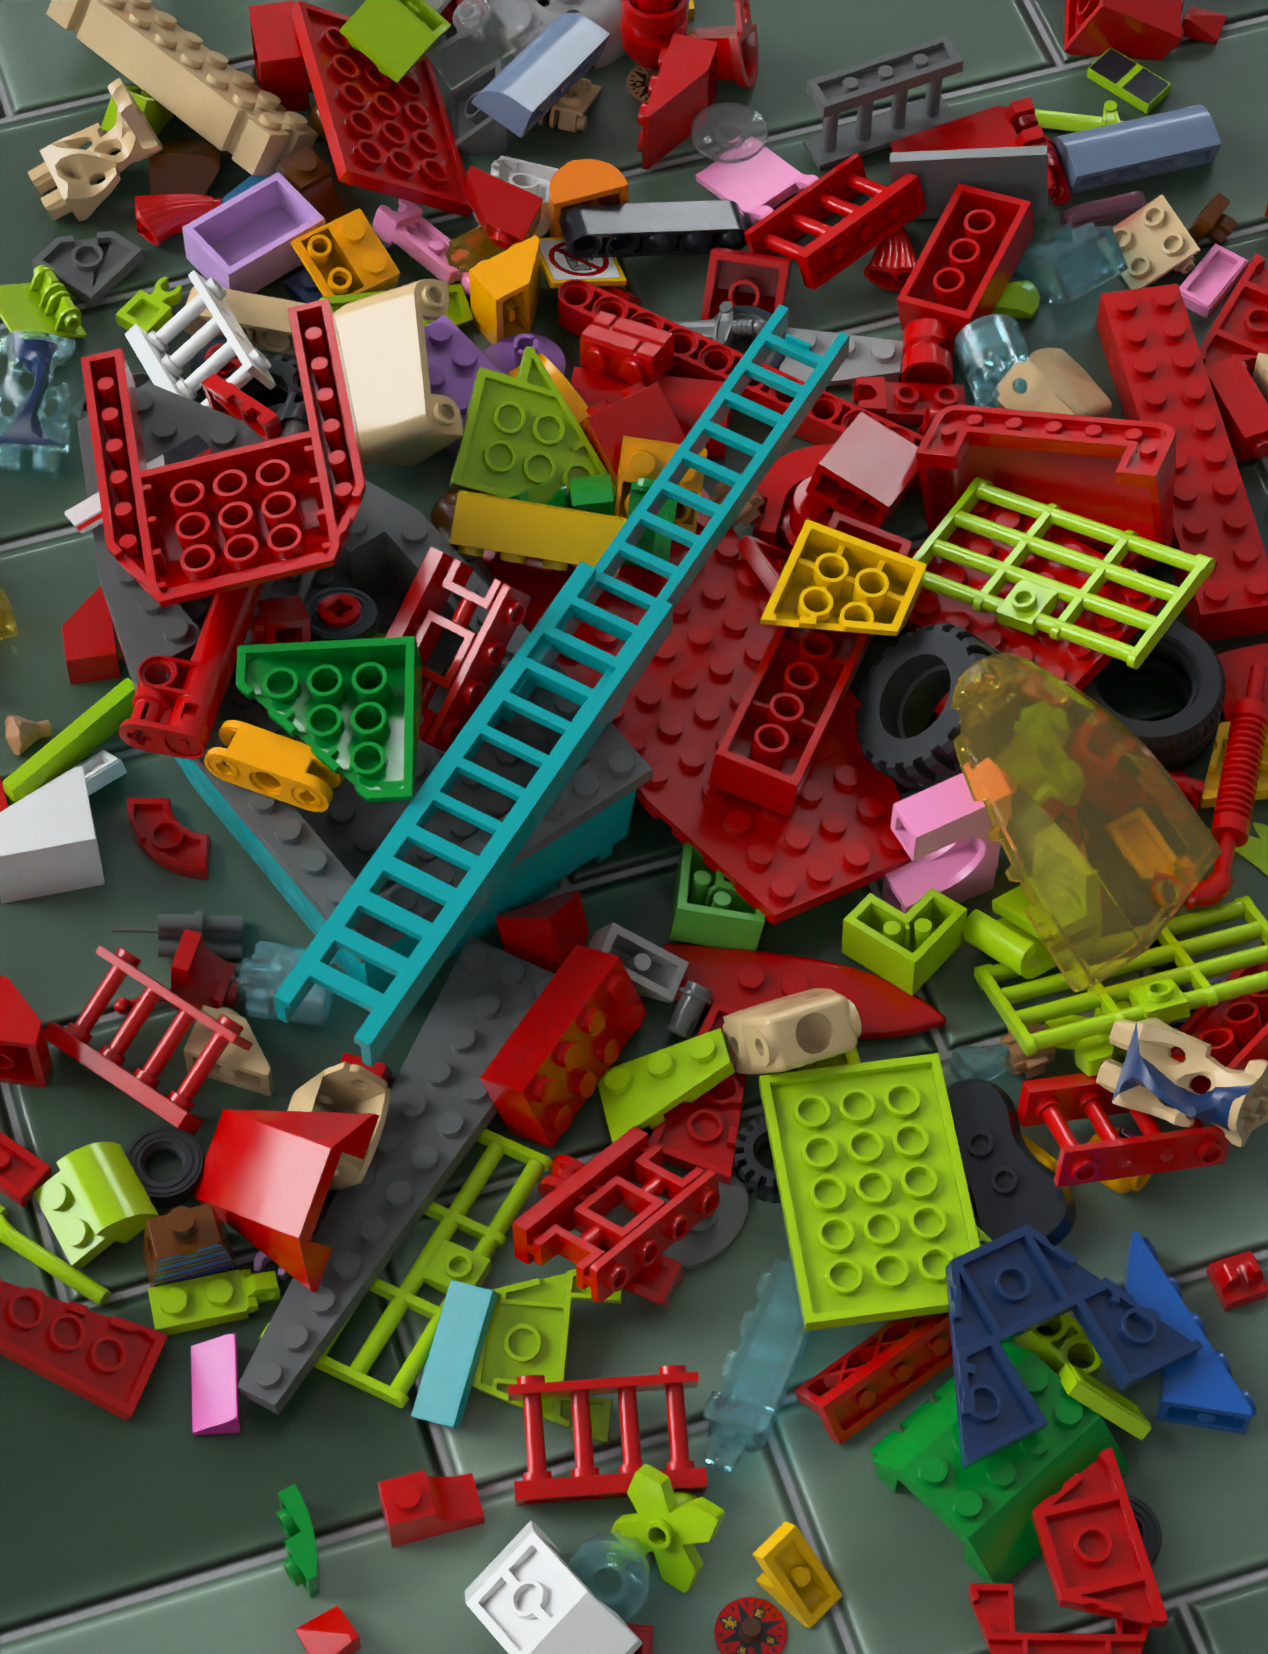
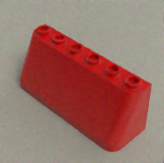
[916,405,1176,552]

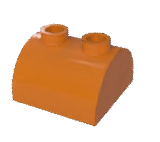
[549,159,628,237]

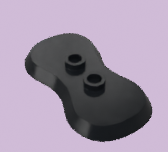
[946,1078,1076,1246]

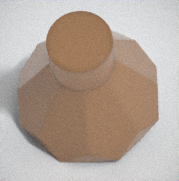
[5,715,52,755]

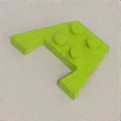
[472,1269,623,1444]

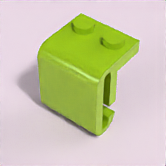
[963,837,1101,979]

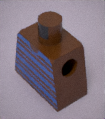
[142,1204,238,1288]

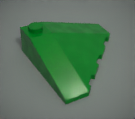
[236,636,422,803]

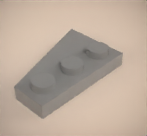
[779,327,903,391]

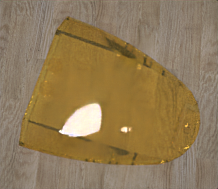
[951,653,1222,992]

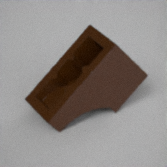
[276,145,349,224]

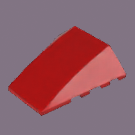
[192,1109,380,1293]

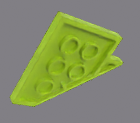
[449,346,616,509]

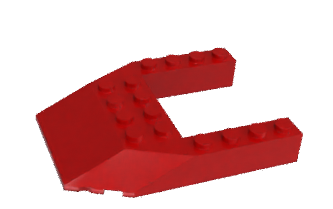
[81,298,366,607]

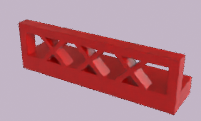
[794,1312,953,1445]

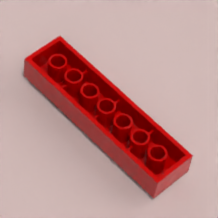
[708,511,912,817]

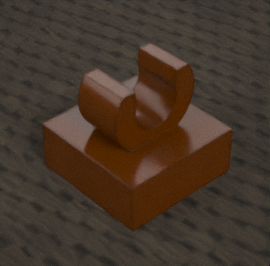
[1187,192,1237,245]

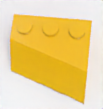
[760,519,927,636]

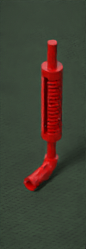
[1147,664,1268,910]

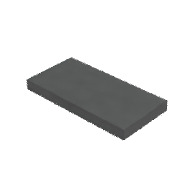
[890,145,1048,219]

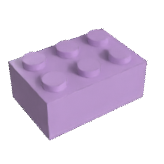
[182,172,325,293]

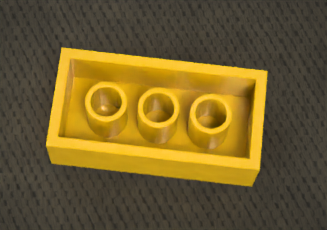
[450,490,627,572]

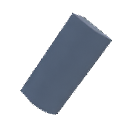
[471,13,611,138]
[1052,104,1222,195]

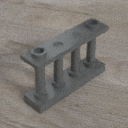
[803,35,964,171]

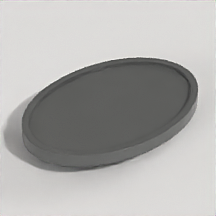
[662,1175,749,1270]

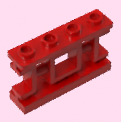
[385,547,531,752]
[512,1126,720,1304]

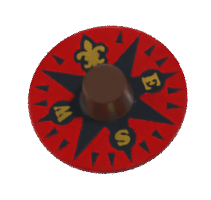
[714,1597,787,1654]

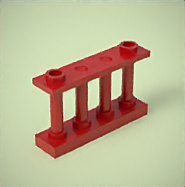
[744,153,927,290]
[44,946,253,1136]
[1017,1073,1230,1187]
[508,1365,707,1506]

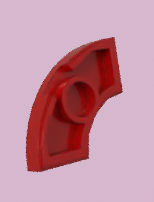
[127,798,211,880]

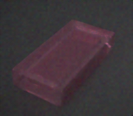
[1060,190,1146,230]

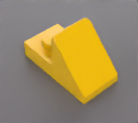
[752,1521,843,1629]

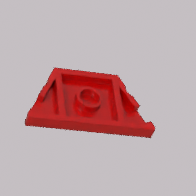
[1199,253,1268,371]
[1031,1448,1168,1628]

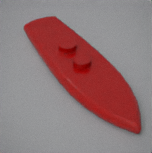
[662,943,946,1040]

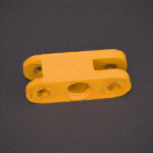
[204,720,344,812]

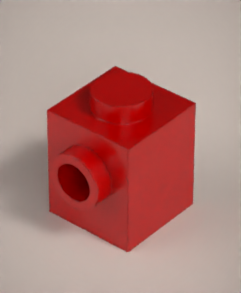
[251,596,311,644]

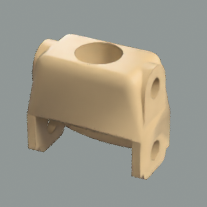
[997,348,1112,418]
[723,988,861,1074]
[287,1061,391,1190]

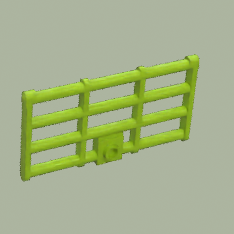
[912,477,1215,669]
[974,895,1268,1056]
[259,1129,553,1408]

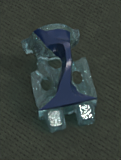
[0,331,76,472]

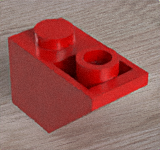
[62,587,125,684]

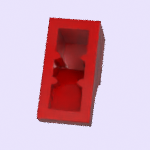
[171,929,242,1011]
[378,1470,485,1548]

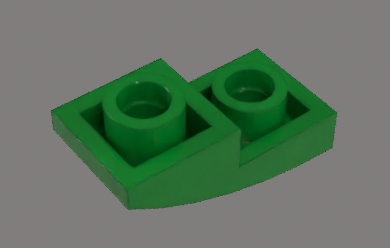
[570,473,615,515]
[276,1483,320,1598]

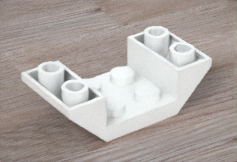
[464,1520,643,1654]

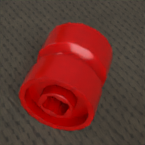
[901,318,955,385]

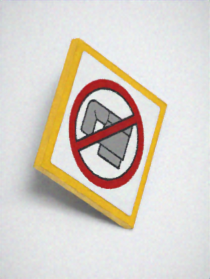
[539,237,627,288]

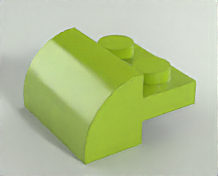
[33,1142,159,1268]

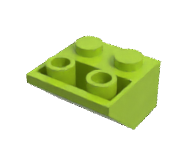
[339,0,451,83]

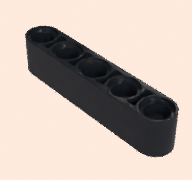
[559,200,747,259]

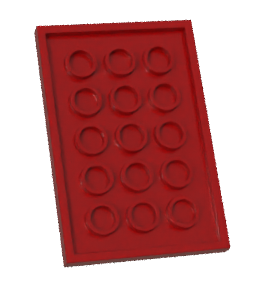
[290,0,473,217]
[905,499,1166,711]

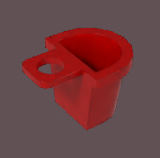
[687,0,759,88]

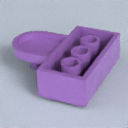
[424,315,566,458]

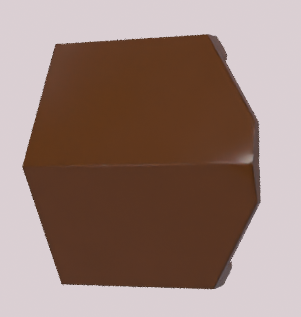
[148,140,220,195]

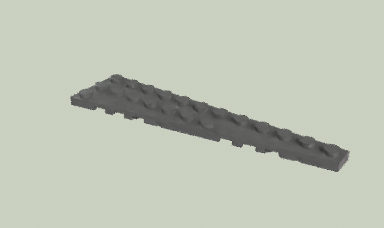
[237,936,555,1415]

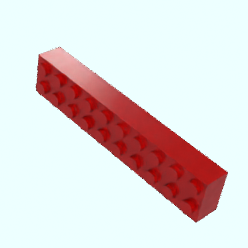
[1095,283,1268,642]

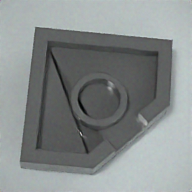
[32,231,144,307]

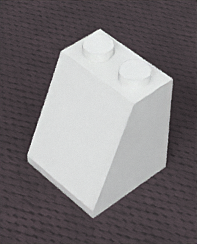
[0,766,105,904]

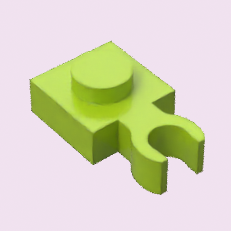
[115,276,183,333]

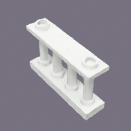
[124,270,276,408]

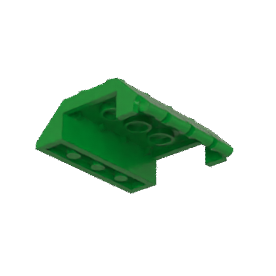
[869,1343,1131,1584]

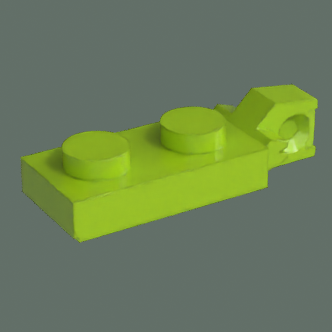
[147,1269,280,1335]

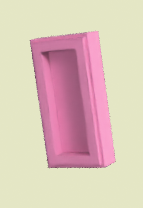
[1179,243,1249,318]

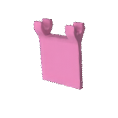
[696,137,819,226]

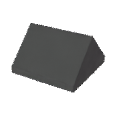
[448,57,507,155]

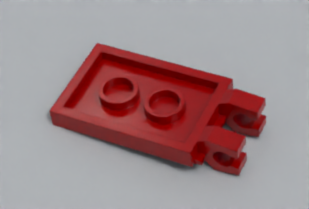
[890,97,1049,154]

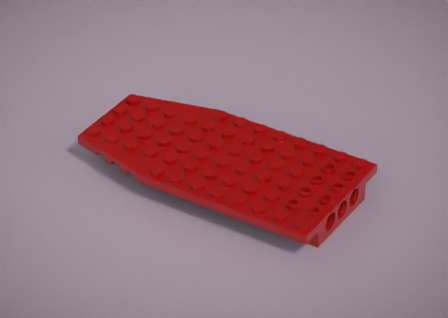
[476,487,912,925]

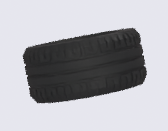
[1063,615,1226,778]

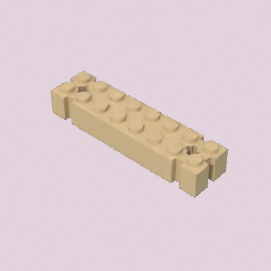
[46,0,319,176]

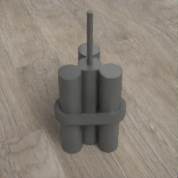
[112,910,243,959]

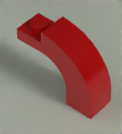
[752,444,834,546]

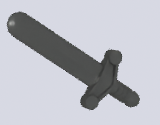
[673,301,767,346]

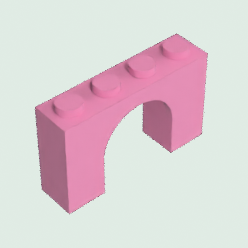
[882,762,1011,914]

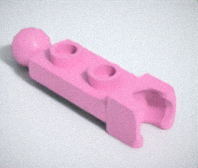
[373,198,477,298]

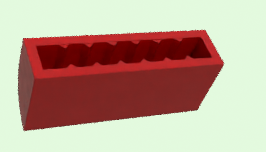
[570,367,734,458]

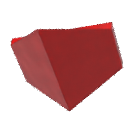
[494,890,589,974]

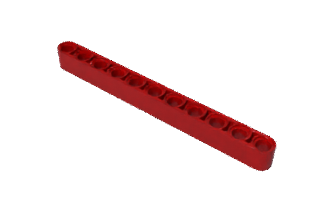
[557,279,924,494]

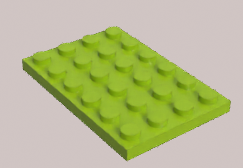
[759,1053,980,1331]

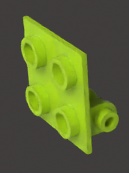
[0,265,87,340]

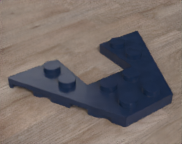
[945,1224,1203,1469]

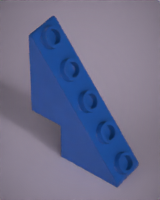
[1123,1230,1256,1434]

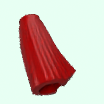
[134,193,221,246]
[863,226,918,293]

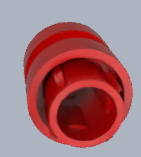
[620,0,689,69]

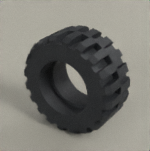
[855,623,1022,793]

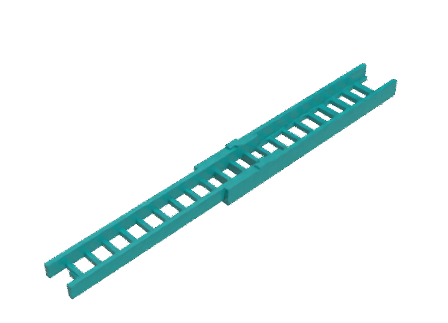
[274,304,850,1067]

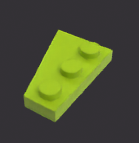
[598,1028,735,1143]

